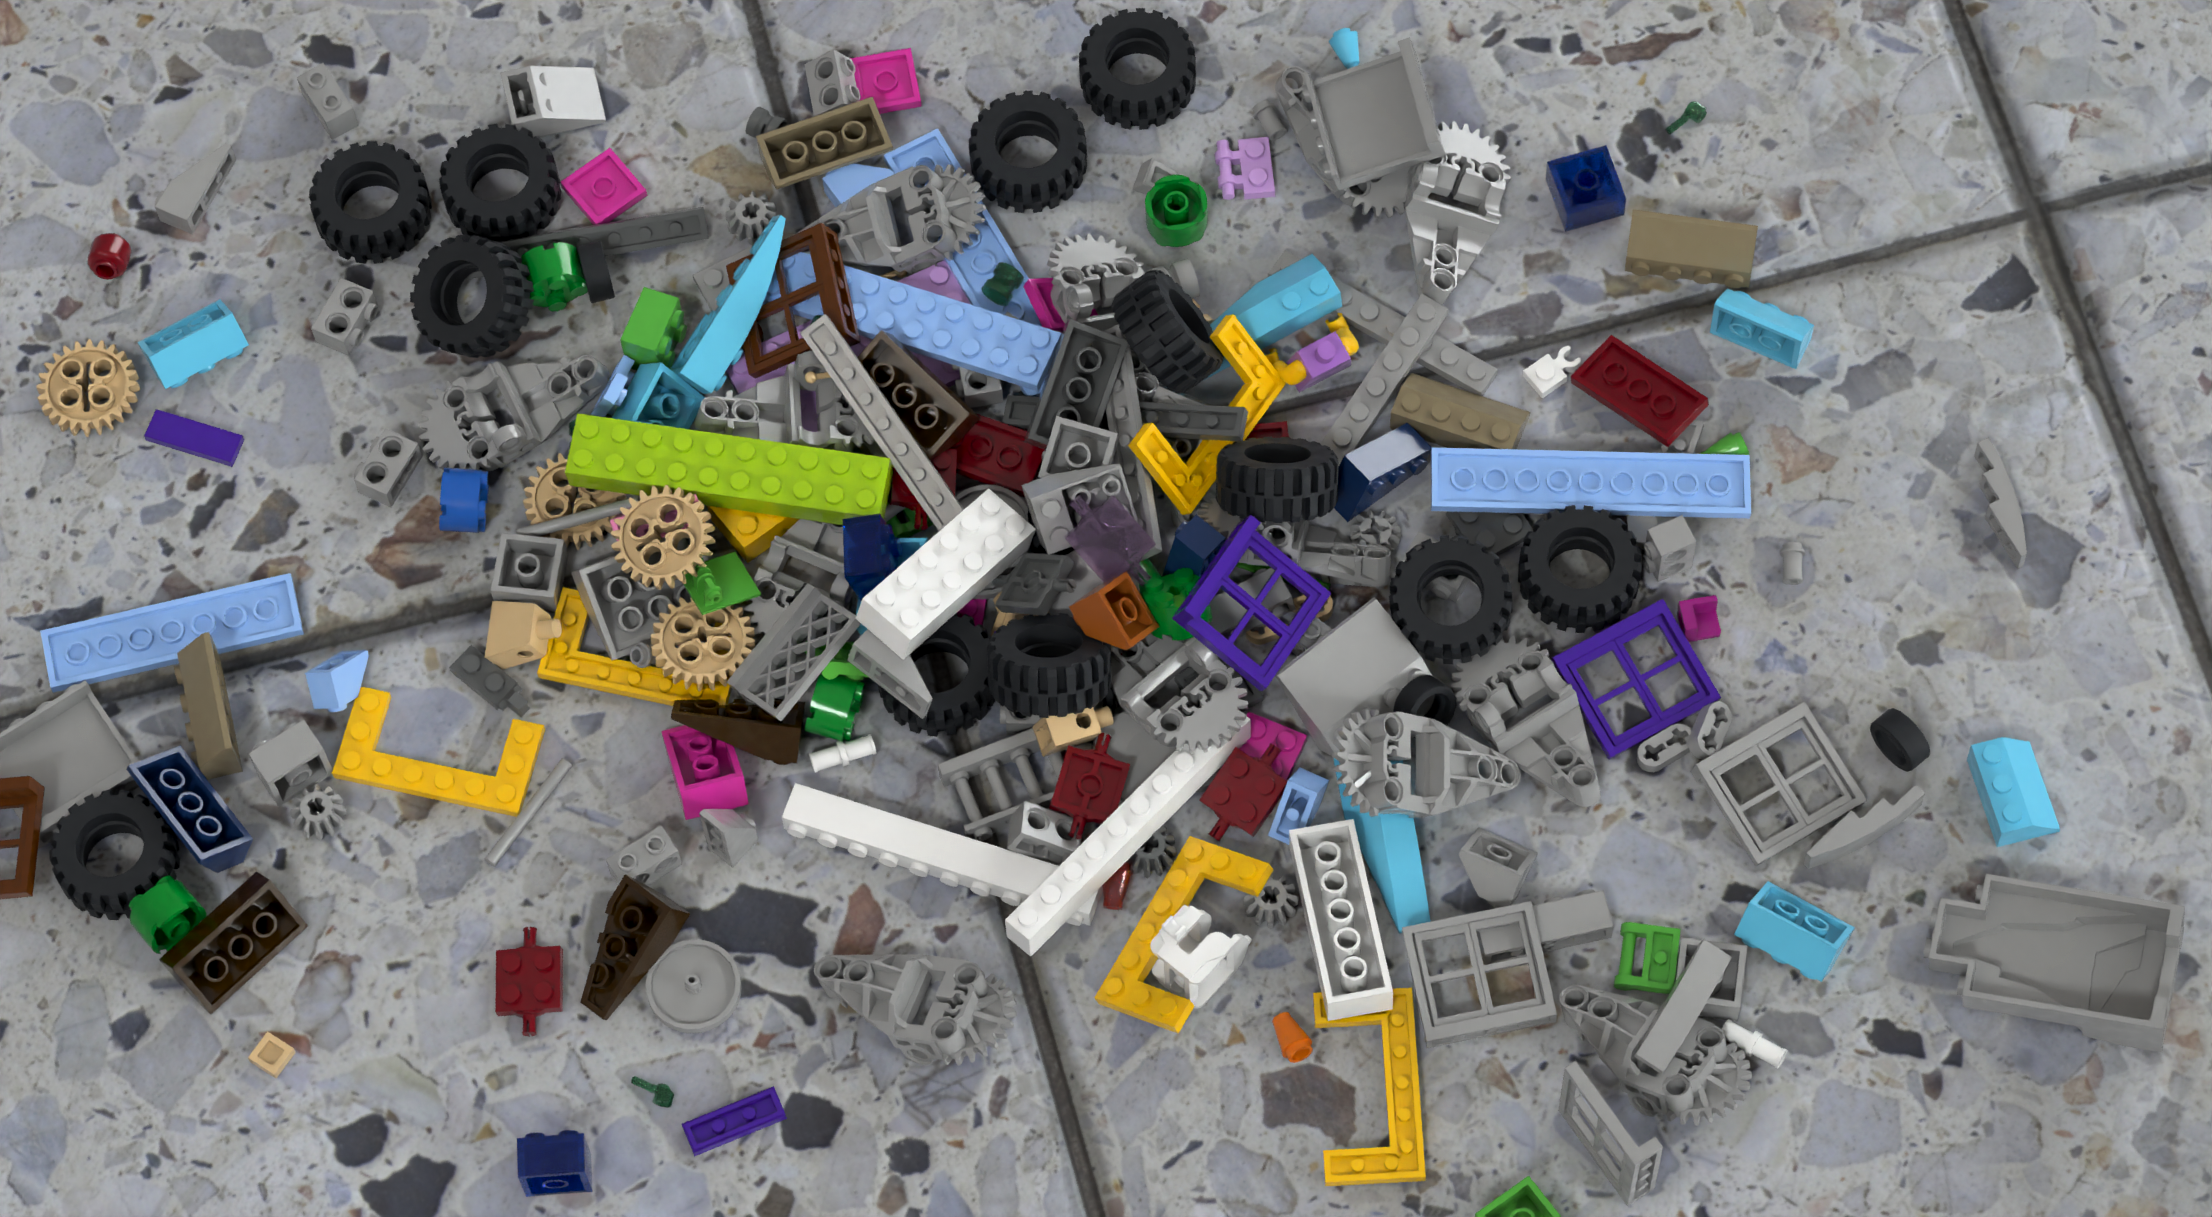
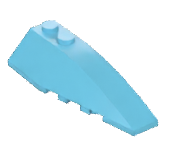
[670,215,786,394]
[1201,254,1342,382]
[1333,758,1431,933]

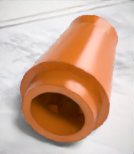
[1272,1012,1313,1063]

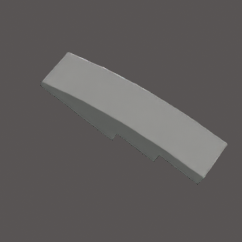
[1974,437,2027,569]
[1804,785,1925,869]
[1634,939,1732,1074]

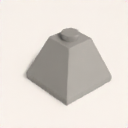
[1459,827,1538,908]

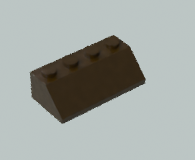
[857,330,980,461]
[159,872,308,1014]

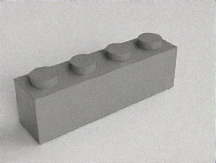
[1166,568,1295,643]
[1476,889,1613,965]

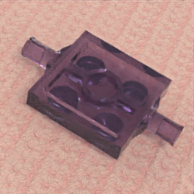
[1064,495,1156,586]

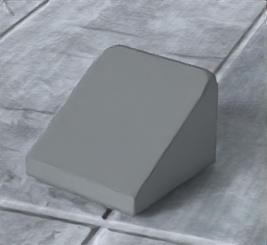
[1133,158,1177,194]
[1625,515,1658,549]

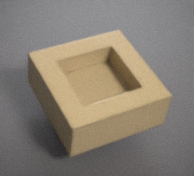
[248,1031,296,1078]

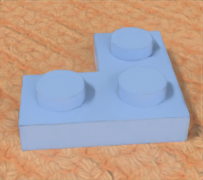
[590,355,635,417]

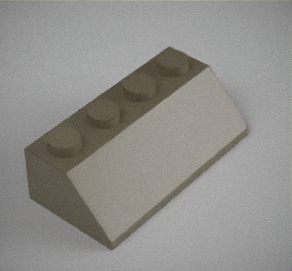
[756,97,893,189]
[1625,209,1758,288]
[1390,373,1530,449]
[174,632,243,780]

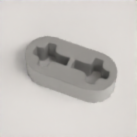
[1688,701,1732,759]
[1637,724,1692,772]

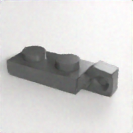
[449,645,530,718]

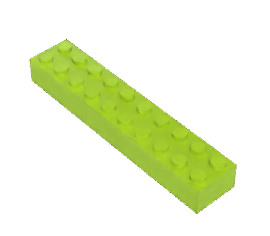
[565,413,893,531]

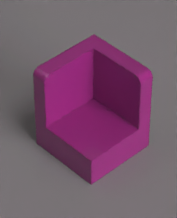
[1677,595,1721,642]

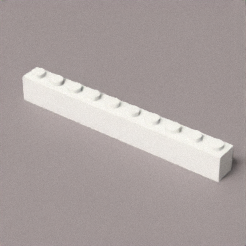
[1005,716,1251,956]
[782,783,1103,926]

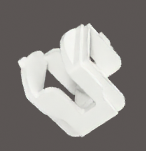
[1150,904,1252,1009]

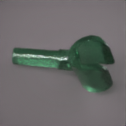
[1665,101,1707,135]
[631,1076,674,1108]

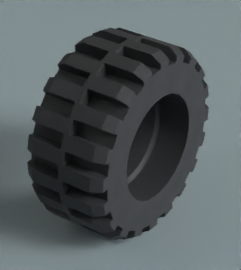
[1079,8,1196,130]
[969,90,1087,213]
[439,124,561,241]
[309,141,432,264]
[410,234,534,358]
[1112,270,1224,393]
[1216,437,1339,523]
[1518,505,1642,633]
[1389,535,1513,664]
[878,613,995,737]
[987,613,1112,718]
[49,790,180,920]

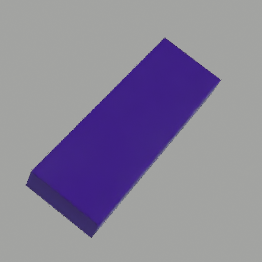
[144,409,244,467]
[682,1086,787,1157]

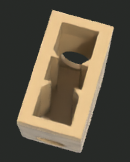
[485,601,562,669]
[1033,706,1114,757]

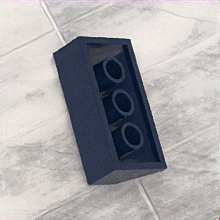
[126,745,253,873]

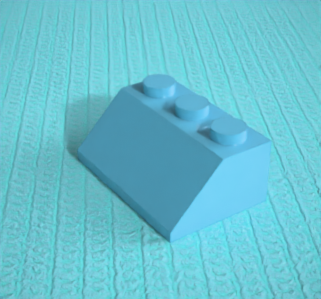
[1710,288,1814,369]
[137,299,249,389]
[612,362,705,429]
[1967,737,2060,847]
[1734,881,1855,982]

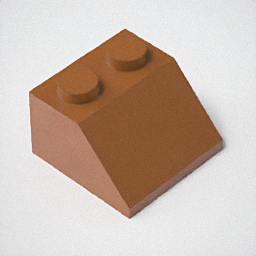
[1069,571,1159,650]

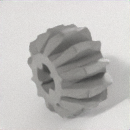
[725,190,778,245]
[290,784,347,841]
[1243,873,1299,930]

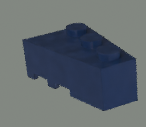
[1334,423,1432,522]
[1162,514,1226,577]

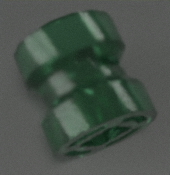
[981,262,1024,306]

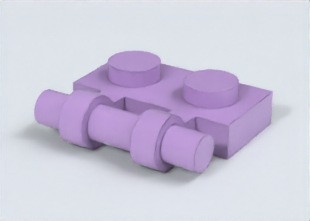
[1215,137,1275,200]

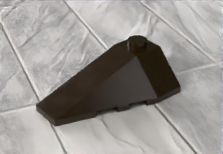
[671,698,806,765]
[580,875,690,1020]

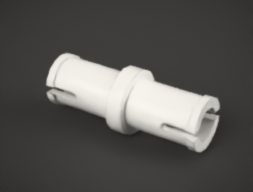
[809,734,877,773]
[1722,1019,1788,1069]

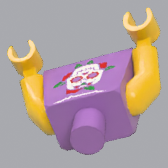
[1265,313,1359,393]

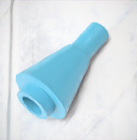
[1329,28,1359,69]

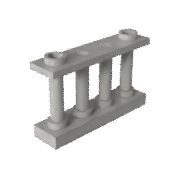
[938,728,1064,842]

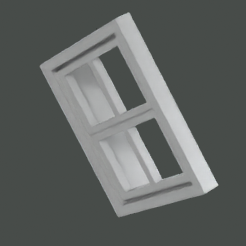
[1690,701,1867,867]
[1402,901,1557,1048]
[1558,1061,1663,1206]

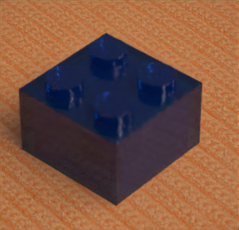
[1546,145,1626,232]
[843,513,902,601]
[517,1130,593,1197]

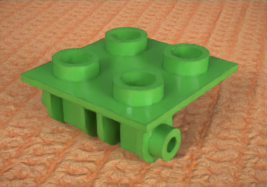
[684,552,761,615]

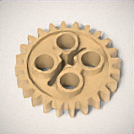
[36,339,140,437]
[523,453,627,550]
[611,485,715,590]
[651,597,755,691]

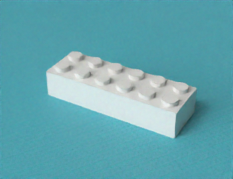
[855,488,1036,660]
[1289,819,1393,1021]

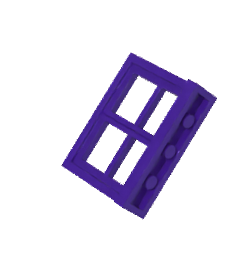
[1172,515,1331,691]
[1551,599,1721,760]

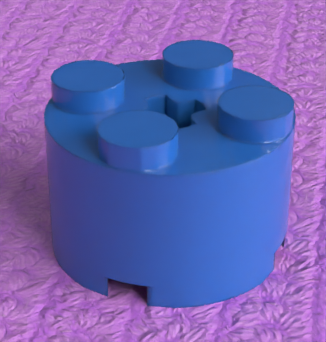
[439,467,489,533]

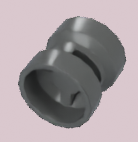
[745,107,788,138]

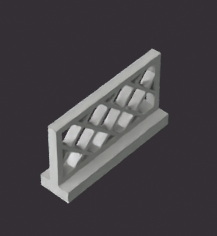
[727,583,861,721]

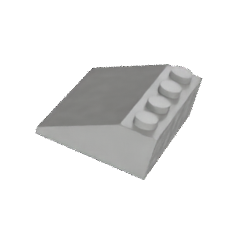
[571,537,709,661]
[1275,598,1432,756]

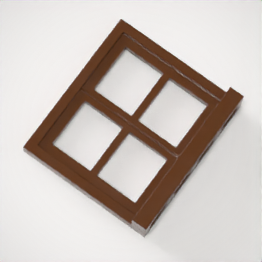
[726,223,861,379]
[0,776,45,899]

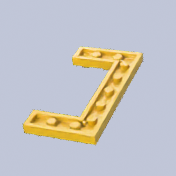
[1128,314,1286,515]
[537,587,732,706]
[332,687,545,817]
[1094,836,1273,1034]
[1313,987,1426,1186]

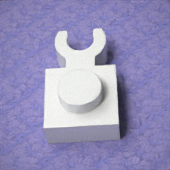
[1523,346,1581,398]

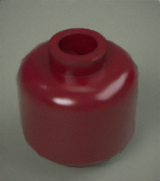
[87,233,131,280]

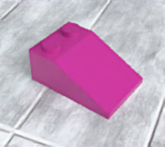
[661,725,749,820]

